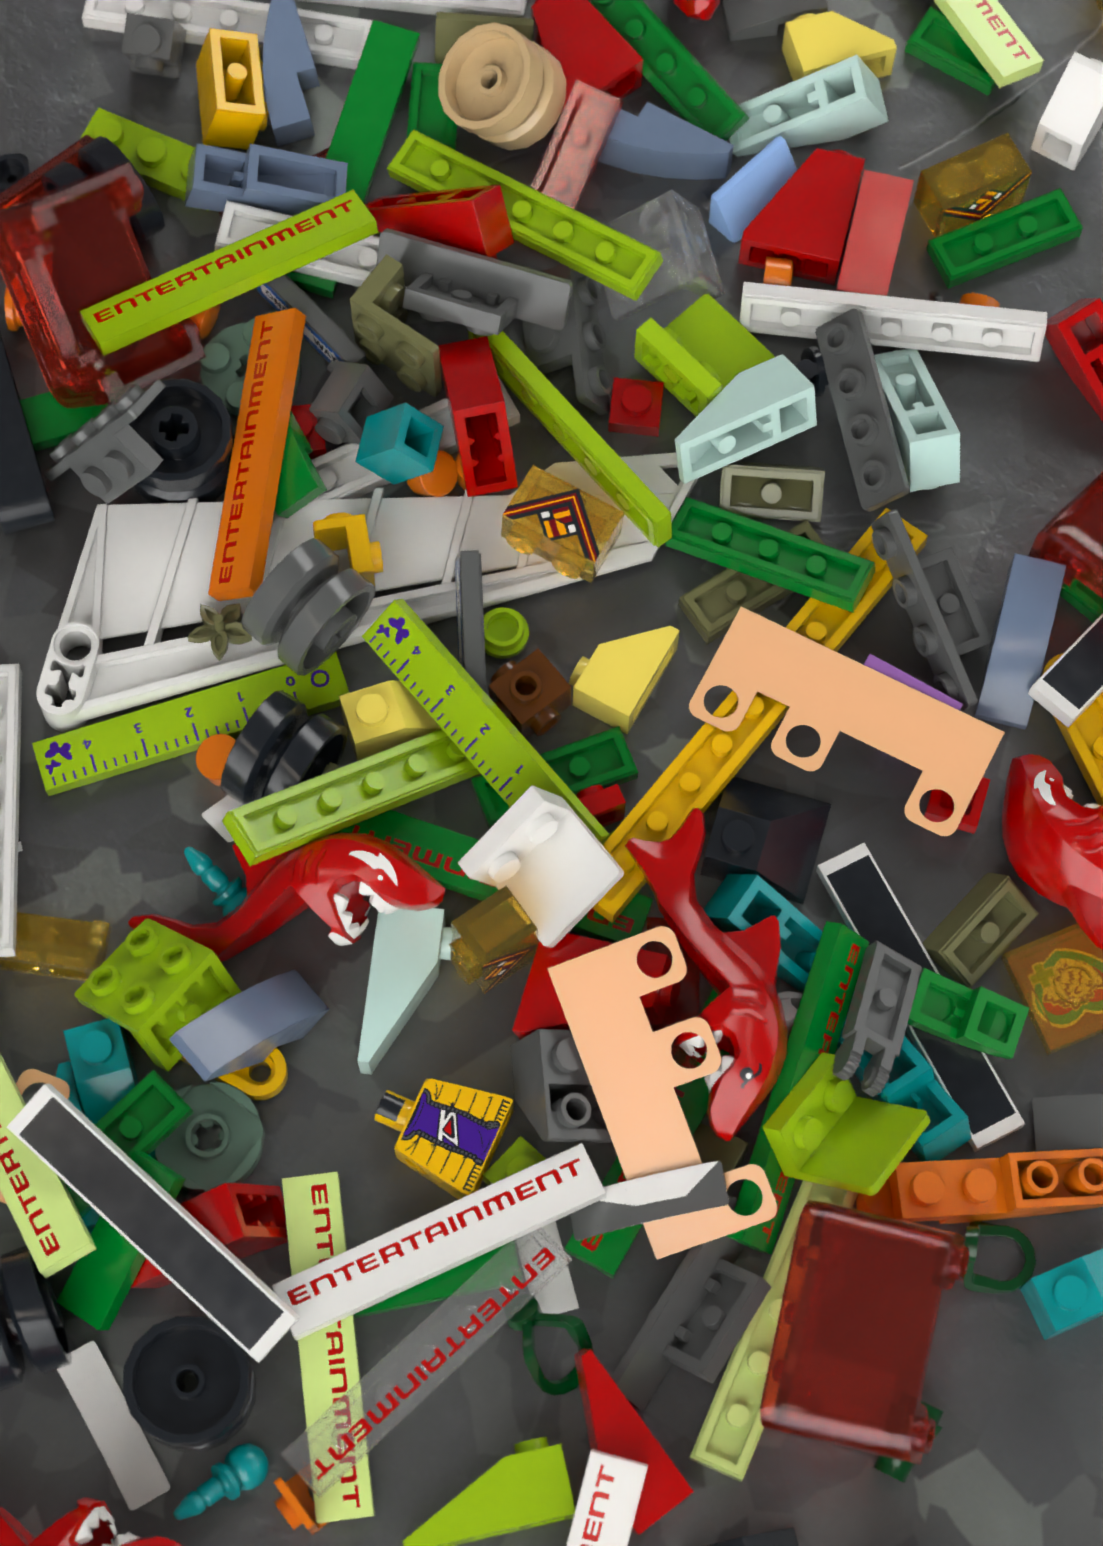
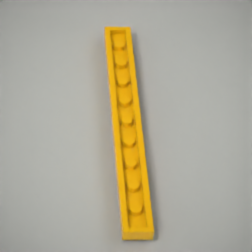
[592,508,928,923]

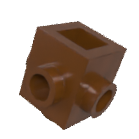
[488,648,572,739]

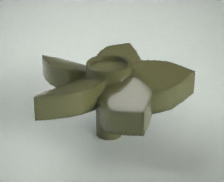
[188,603,252,661]

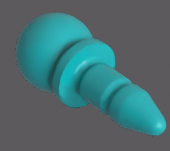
[184,847,247,917]
[173,1443,269,1520]

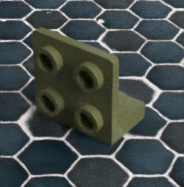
[350,254,442,397]

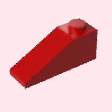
[365,184,514,259]
[1045,298,1103,422]
[574,1348,694,1535]

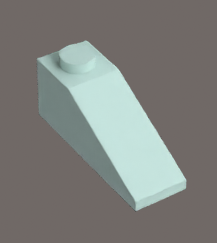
[730,55,888,157]
[874,348,960,492]
[675,354,817,484]
[358,908,454,1075]

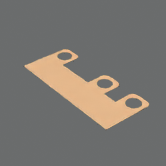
[689,607,1005,836]
[547,926,777,1260]

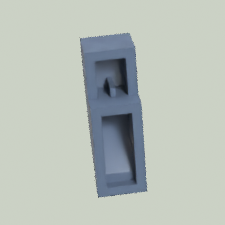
[262,0,320,147]
[574,95,734,180]
[185,143,348,215]
[974,553,1066,730]
[169,969,329,1081]

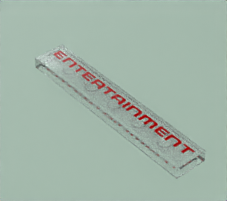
[281,1227,572,1499]

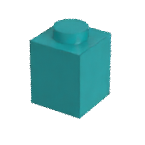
[355,402,444,485]

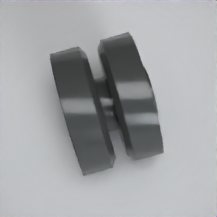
[241,538,375,676]

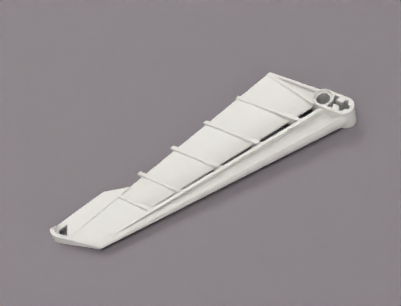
[36,452,698,732]

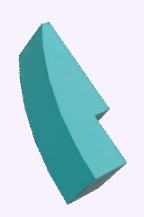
[837,1006,971,1162]

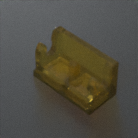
[0,912,112,981]

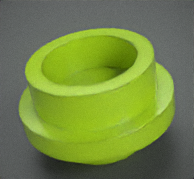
[484,607,529,659]

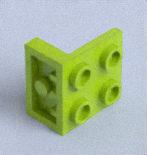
[634,294,775,417]
[74,919,241,1072]
[763,1052,930,1196]

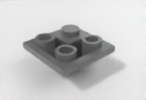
[510,1029,613,1143]

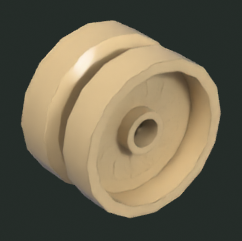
[438,22,566,151]

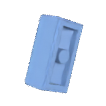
[709,136,797,243]

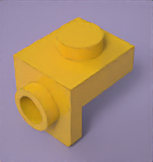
[313,512,383,586]

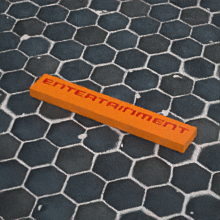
[208,308,306,601]

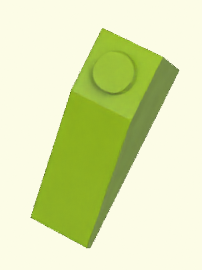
[403,1437,576,1546]

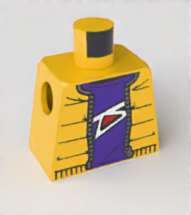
[374,1078,514,1200]

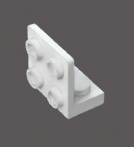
[458,786,624,948]

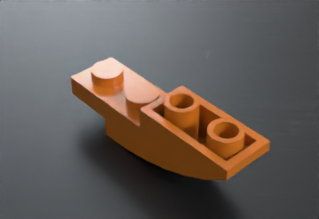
[889,1148,1103,1224]

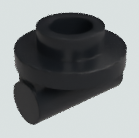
[794,346,829,397]

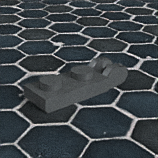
[832,941,922,1097]

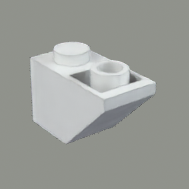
[1031,52,1103,171]

